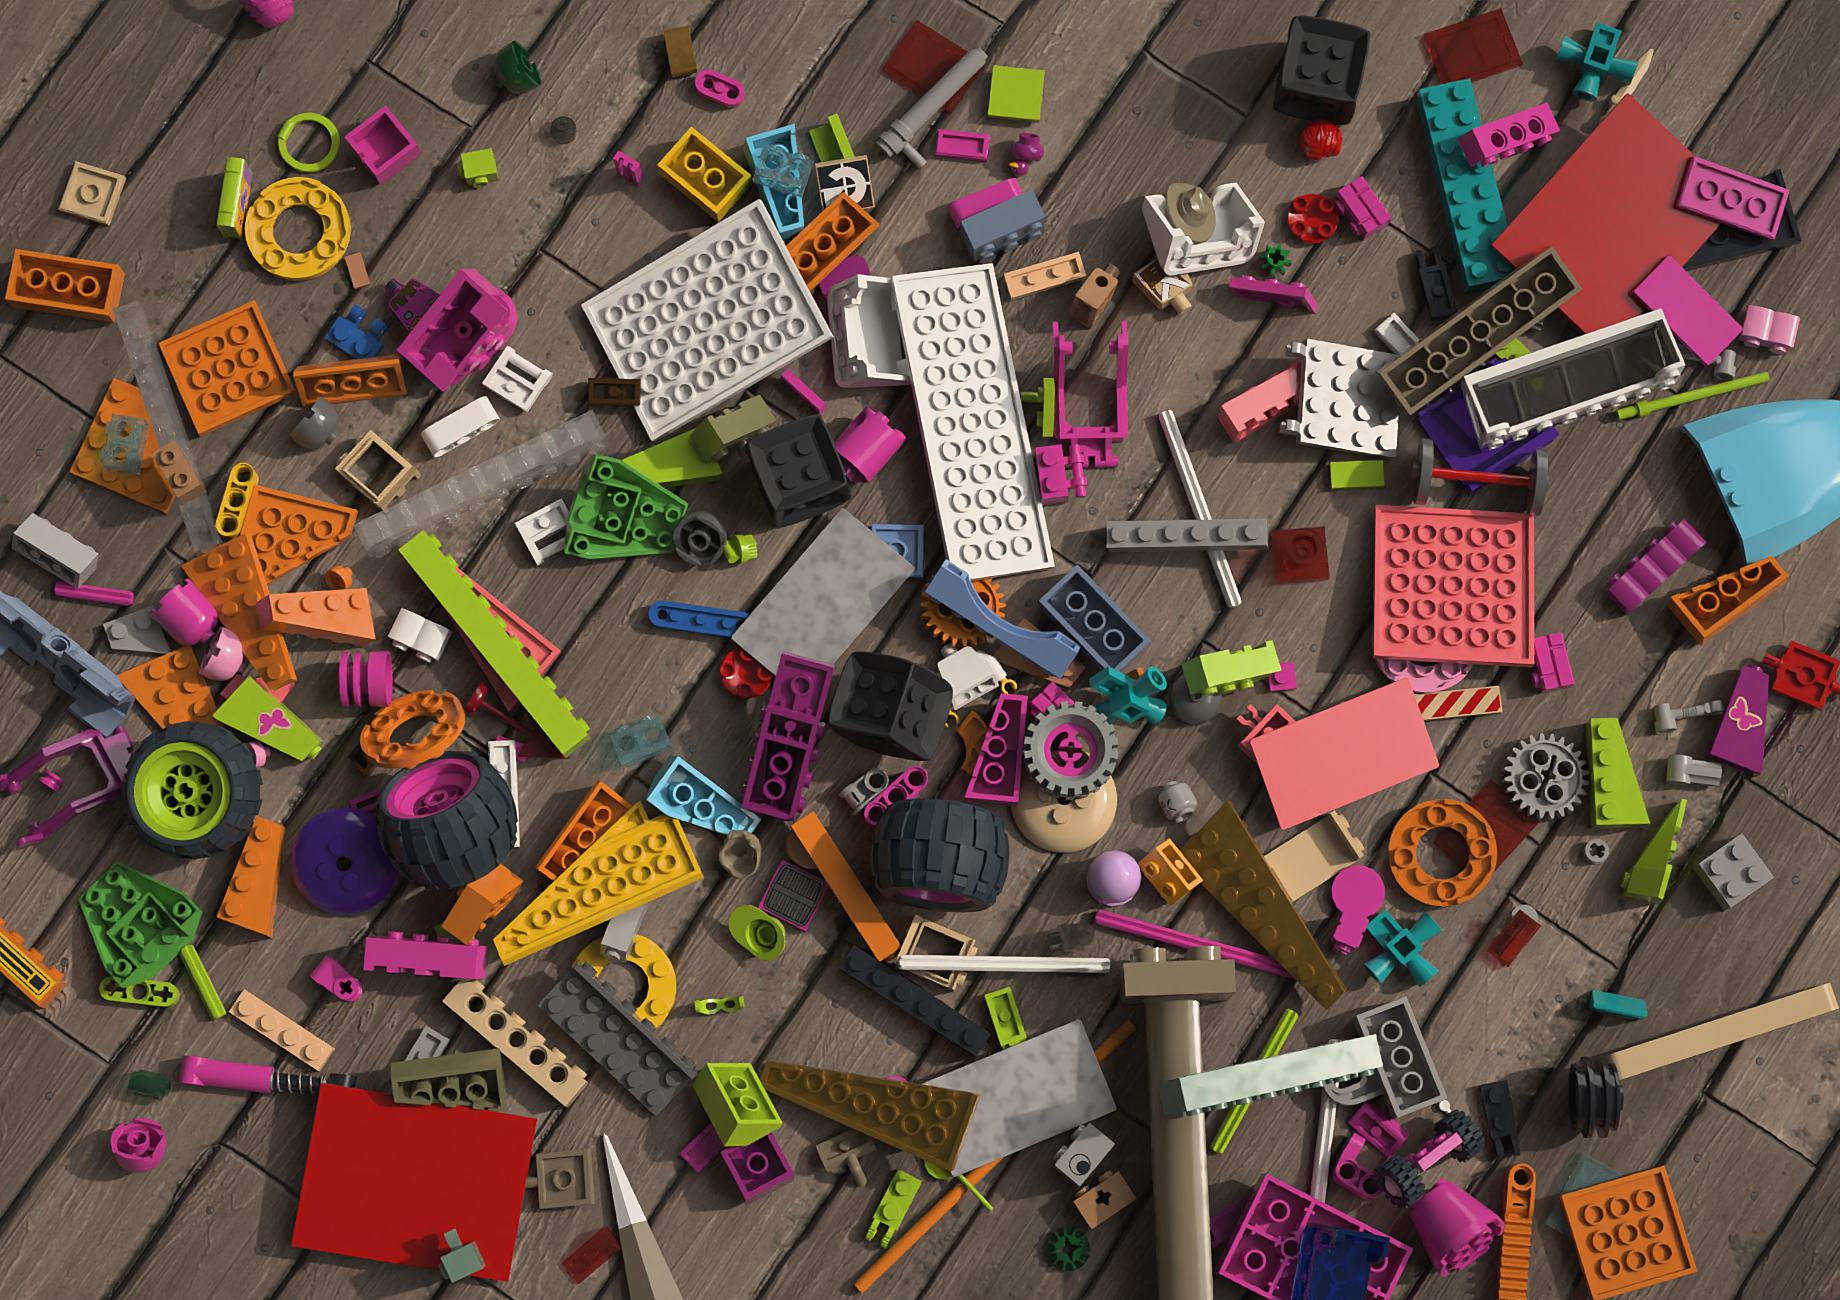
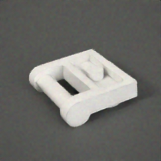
[482,346,553,413]
[515,498,569,566]

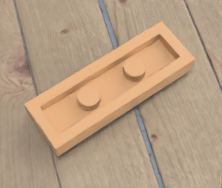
[1004,252,1086,301]

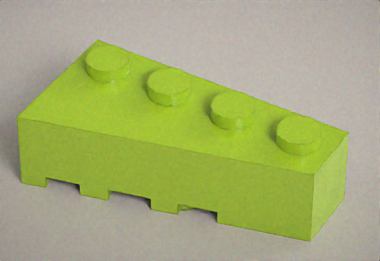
[1585,718,1650,829]

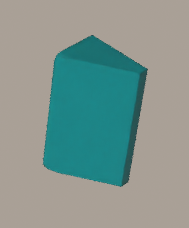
[1589,990,1647,1021]

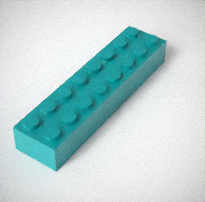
[1416,79,1514,295]

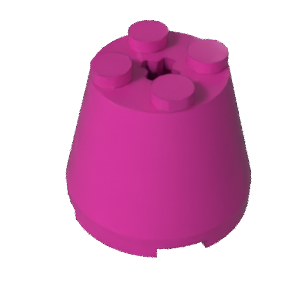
[1410,1178,1505,1277]

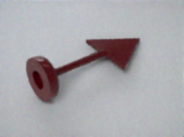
[464,682,570,758]

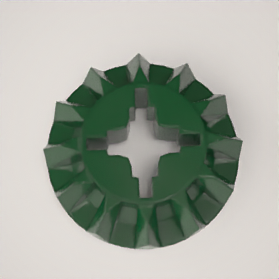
[1047,1227,1090,1271]

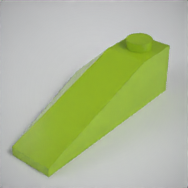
[1620,799,1687,905]

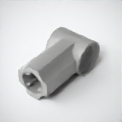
[1666,755,1722,787]

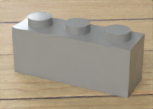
[12,513,99,589]

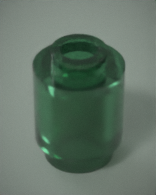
[128,1070,171,1101]

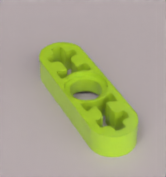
[99,976,180,1008]

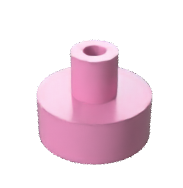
[245,741,271,768]

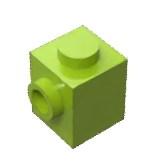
[458,148,499,188]

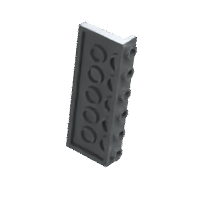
[538,961,697,1116]

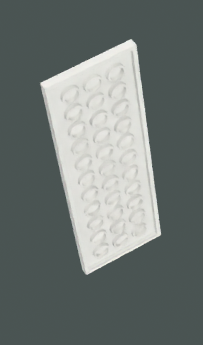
[891,263,1055,581]

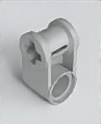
[839,768,890,816]

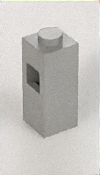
[600,903,648,963]

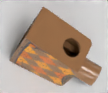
[1069,264,1120,329]

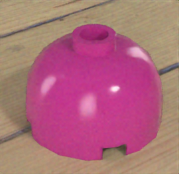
[110,1118,167,1173]

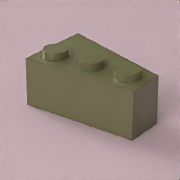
[689,395,776,463]

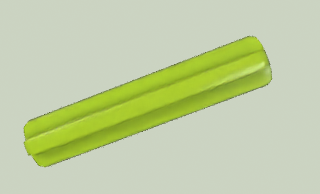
[179,945,226,1020]

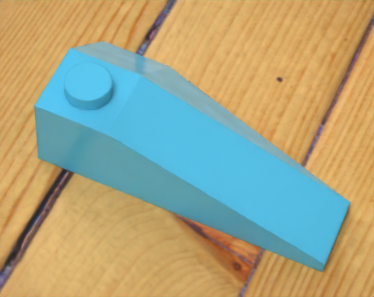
[645,755,761,835]

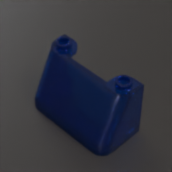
[1291,1223,1390,1300]

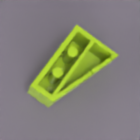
[1181,640,1282,697]

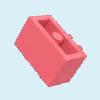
[1236,704,1295,764]

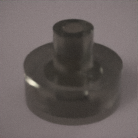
[550,116,577,144]

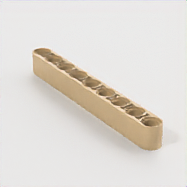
[1604,983,1839,1080]

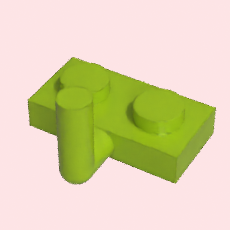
[1021,378,1055,437]

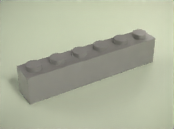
[1107,519,1268,552]

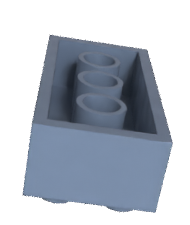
[1038,565,1151,673]

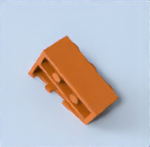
[441,864,524,946]

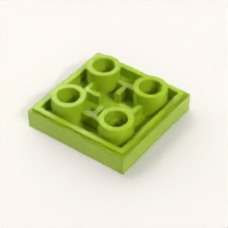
[988,65,1045,123]

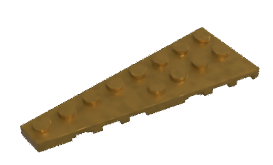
[1180,800,1347,1010]
[760,1060,981,1171]

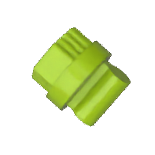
[723,534,758,565]

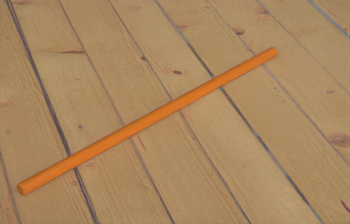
[853,1019,1137,1294]

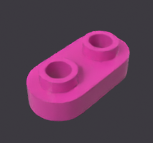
[695,69,745,108]

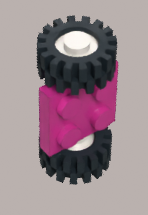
[1374,1109,1485,1209]

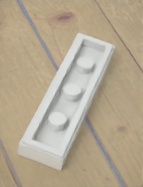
[488,740,520,848]

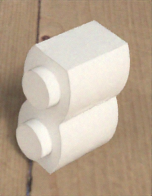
[388,608,452,663]

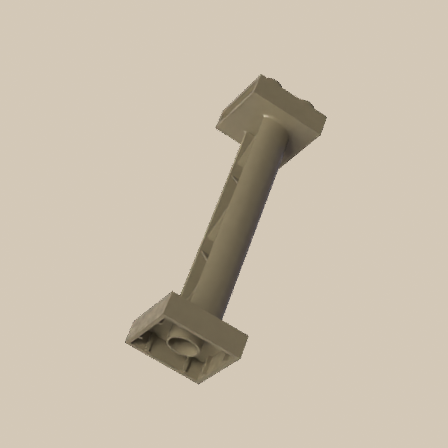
[1118,946,1236,1300]

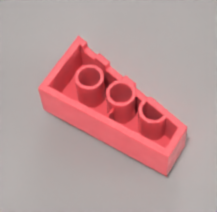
[1218,359,1302,444]

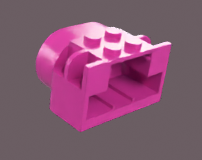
[397,269,517,392]

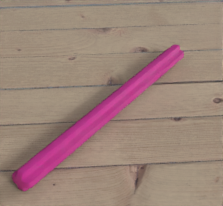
[1095,909,1296,980]

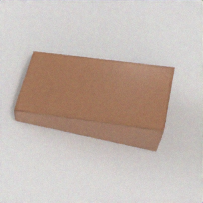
[345,252,371,290]

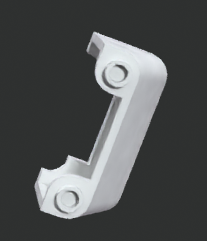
[1142,183,1265,275]
[827,274,911,388]

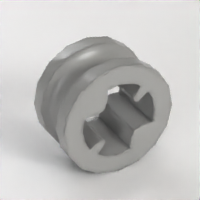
[1583,839,1609,865]

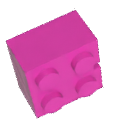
[345,105,422,185]

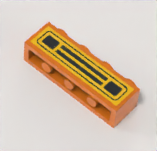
[0,917,67,1008]

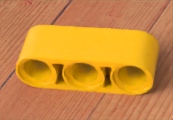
[216,463,259,541]

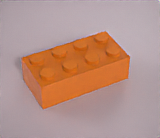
[5,249,125,323]

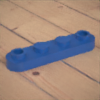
[649,600,750,639]

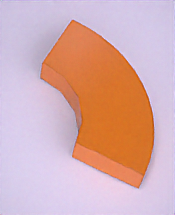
[956,710,988,777]

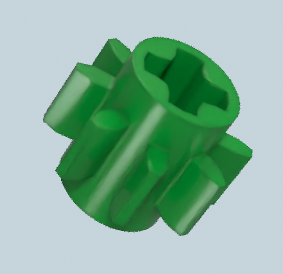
[1259,243,1292,277]

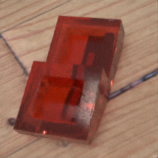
[1487,909,1541,967]

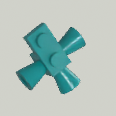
[1556,22,1639,102]
[1089,666,1167,725]
[1363,909,1442,988]

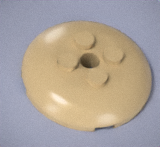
[1011,747,1117,853]

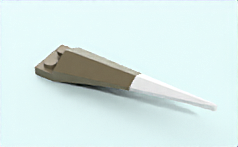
[603,1134,684,1300]

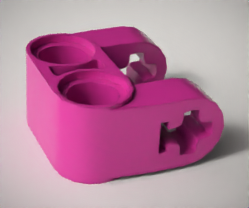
[1332,1132,1392,1201]

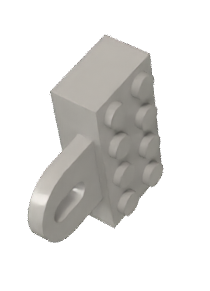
[1322,997,1447,1120]

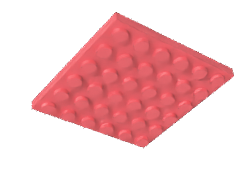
[1372,505,1534,667]

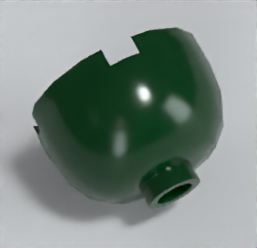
[493,41,542,94]

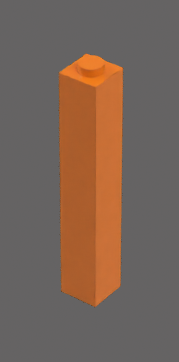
[790,811,902,963]

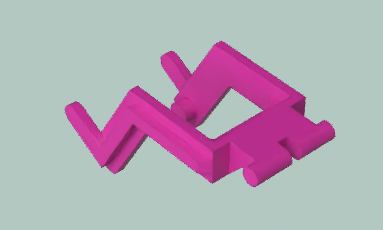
[1052,320,1128,468]

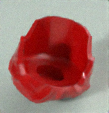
[1296,119,1343,160]

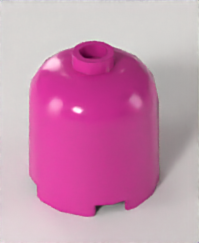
[149,578,219,646]

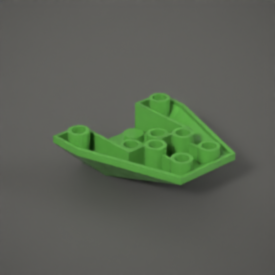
[564,454,688,559]
[78,861,202,988]

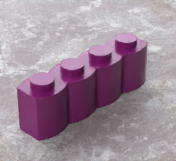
[1605,519,1706,616]

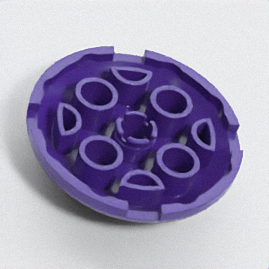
[290,808,398,915]

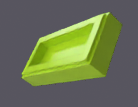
[1329,460,1385,490]

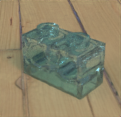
[753,145,814,198]
[101,414,149,476]
[610,715,673,769]

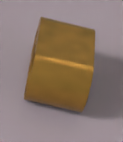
[663,25,698,77]

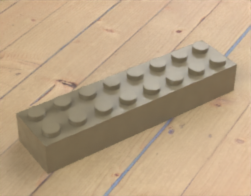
[1375,246,1582,415]

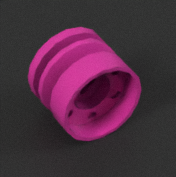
[337,651,393,708]

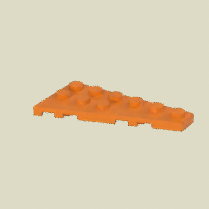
[181,533,297,690]
[117,646,227,781]

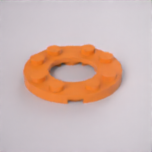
[360,690,465,769]
[1389,799,1497,907]

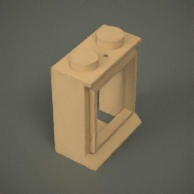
[335,430,421,514]
[895,915,978,992]

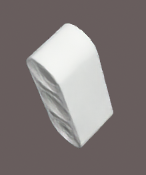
[421,396,500,457]

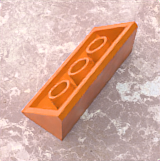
[786,192,880,291]
[293,354,408,407]
[535,780,633,882]

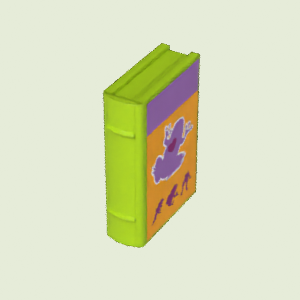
[216,157,253,240]

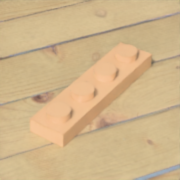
[229,989,335,1071]

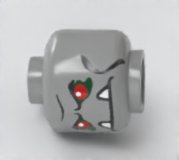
[1158,781,1198,822]

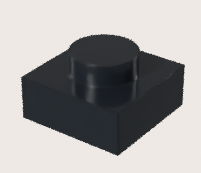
[348,741,377,776]

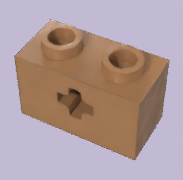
[151,440,206,504]
[1072,1170,1137,1230]

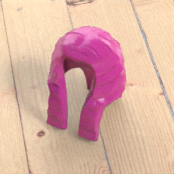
[238,0,294,28]

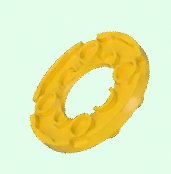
[245,177,351,281]
[572,935,676,1028]

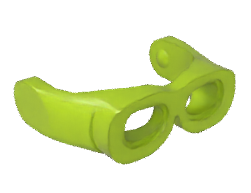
[695,996,745,1015]

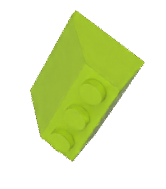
[692,1063,783,1146]

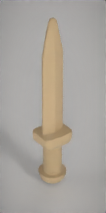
[1599,49,1654,123]

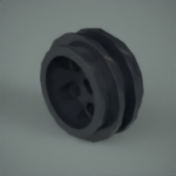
[1568,1056,1624,1138]

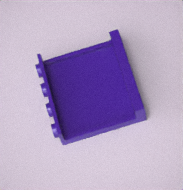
[1415,357,1559,496]

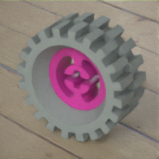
[1023,701,1119,800]

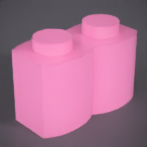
[1738,305,1800,354]

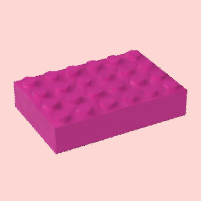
[1214,1173,1413,1300]

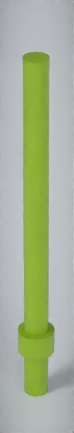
[1615,371,1770,420]

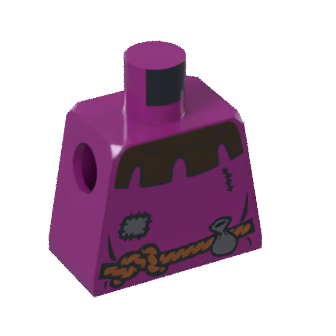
[385,278,440,334]

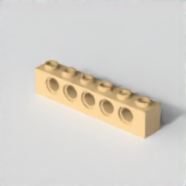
[443,978,589,1108]

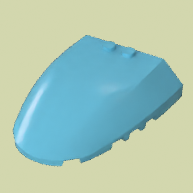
[1681,399,1840,567]

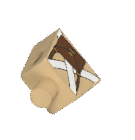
[1132,258,1193,315]

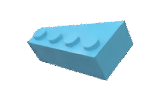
[743,124,804,241]

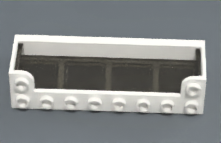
[1461,309,1685,450]

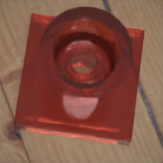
[1271,526,1330,584]

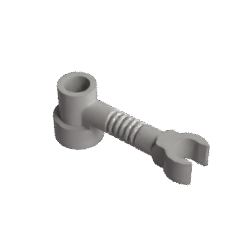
[1668,343,1736,381]
[1653,700,1724,734]

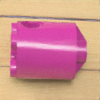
[834,407,906,484]

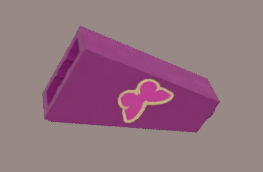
[1705,664,1769,777]

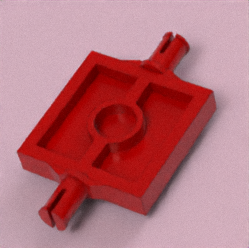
[1761,640,1840,711]

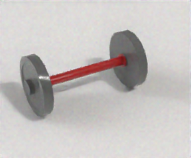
[1411,438,1549,516]

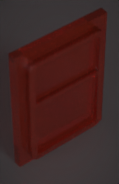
[1423,8,1523,84]
[883,19,986,114]
[1434,780,1539,872]

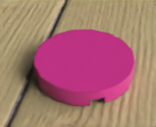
[1331,865,1385,917]

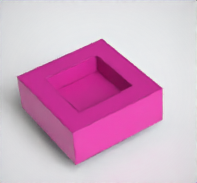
[1268,662,1297,692]

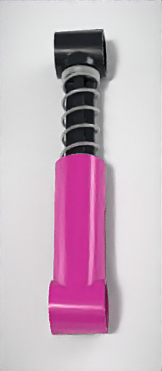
[178,1055,357,1096]

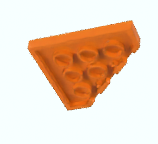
[70,378,176,514]
[240,485,358,585]

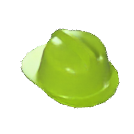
[729,905,786,961]

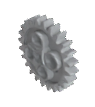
[1502,733,1590,821]

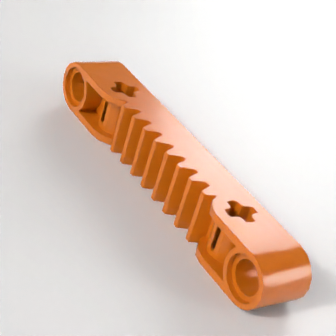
[1496,1163,1536,1300]

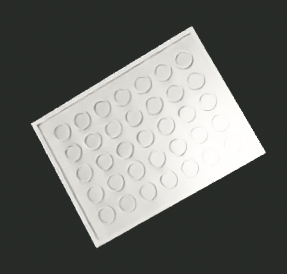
[581,199,834,442]

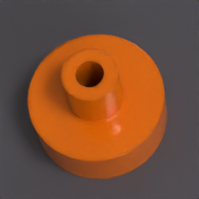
[324,565,352,590]

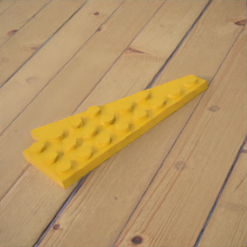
[493,801,704,966]

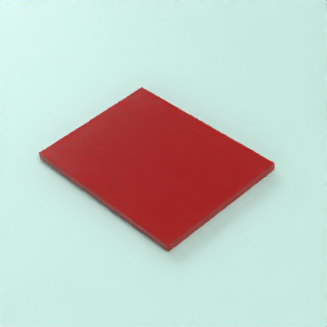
[1490,93,1721,354]
[291,1083,538,1282]

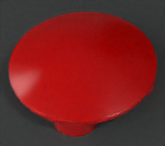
[1287,194,1339,244]
[720,647,773,699]

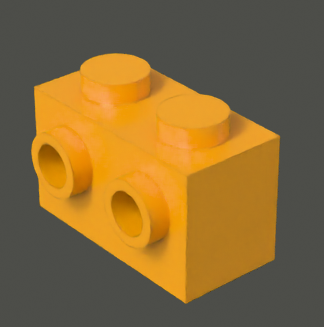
[1138,838,1203,906]

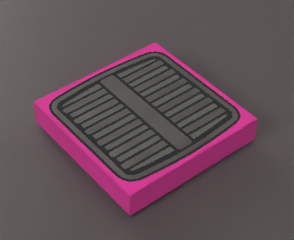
[758,860,829,932]

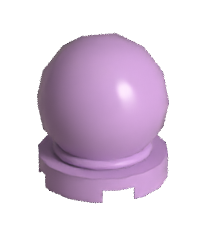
[1086,850,1141,907]

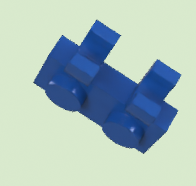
[325,304,388,359]

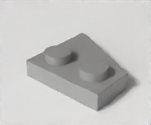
[103,605,171,655]

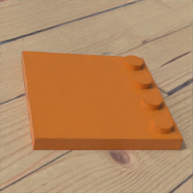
[158,300,297,437]
[1559,1165,1698,1300]

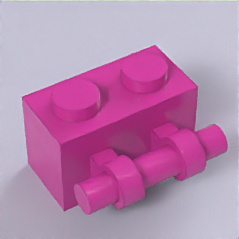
[1035,444,1088,506]

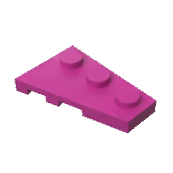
[1229,275,1318,314]

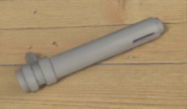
[876,46,988,169]

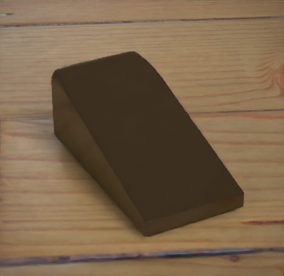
[587,378,641,406]

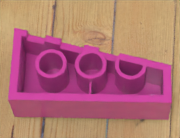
[964,694,1028,806]
[363,931,488,979]

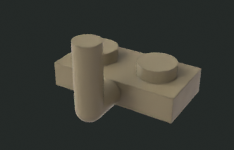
[816,1129,877,1187]

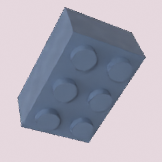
[960,189,1046,263]

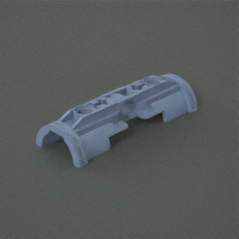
[0,591,135,739]

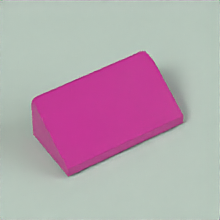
[1347,1099,1409,1157]

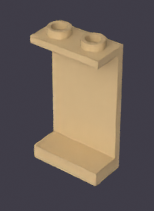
[1264,810,1364,902]

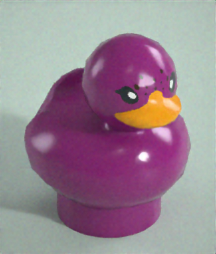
[1008,133,1044,176]

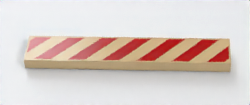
[1340,686,1503,721]

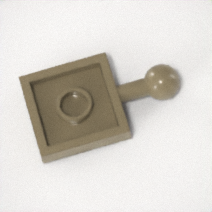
[525,1149,595,1209]

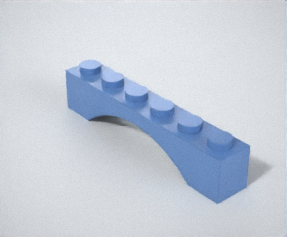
[925,559,1081,679]

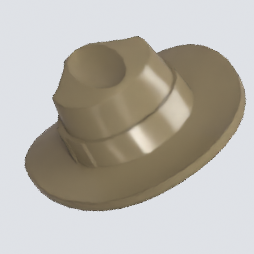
[1166,183,1216,243]

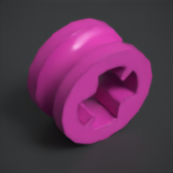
[38,768,66,792]

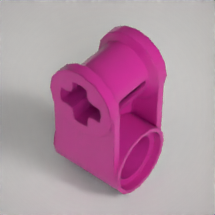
[310,954,363,1002]

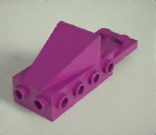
[740,651,835,821]

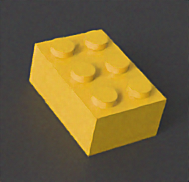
[657,126,752,223]

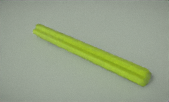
[1210,1009,1298,1154]

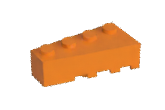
[256,588,376,647]

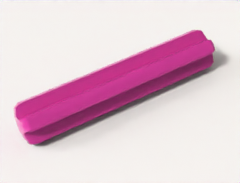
[54,582,134,606]

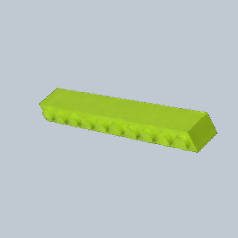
[398,530,591,758]

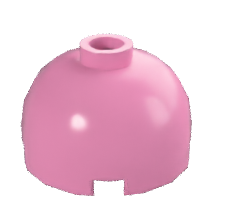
[199,627,248,681]

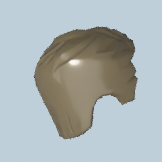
[719,830,762,879]

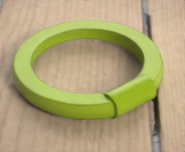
[277,112,340,173]

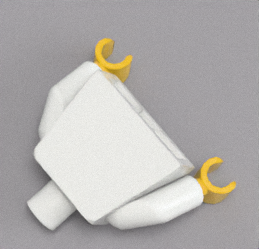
[937,643,1017,727]

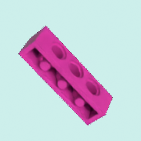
[1458,103,1560,167]

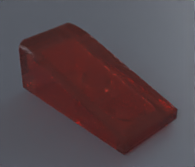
[562,1226,622,1284]

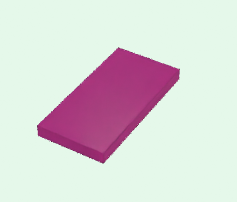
[1675,156,1790,241]
[1631,255,1743,367]

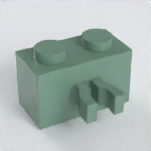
[439,1229,486,1283]

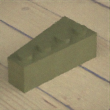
[391,1048,507,1112]

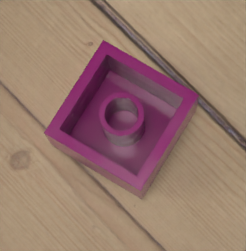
[720,1132,794,1206]

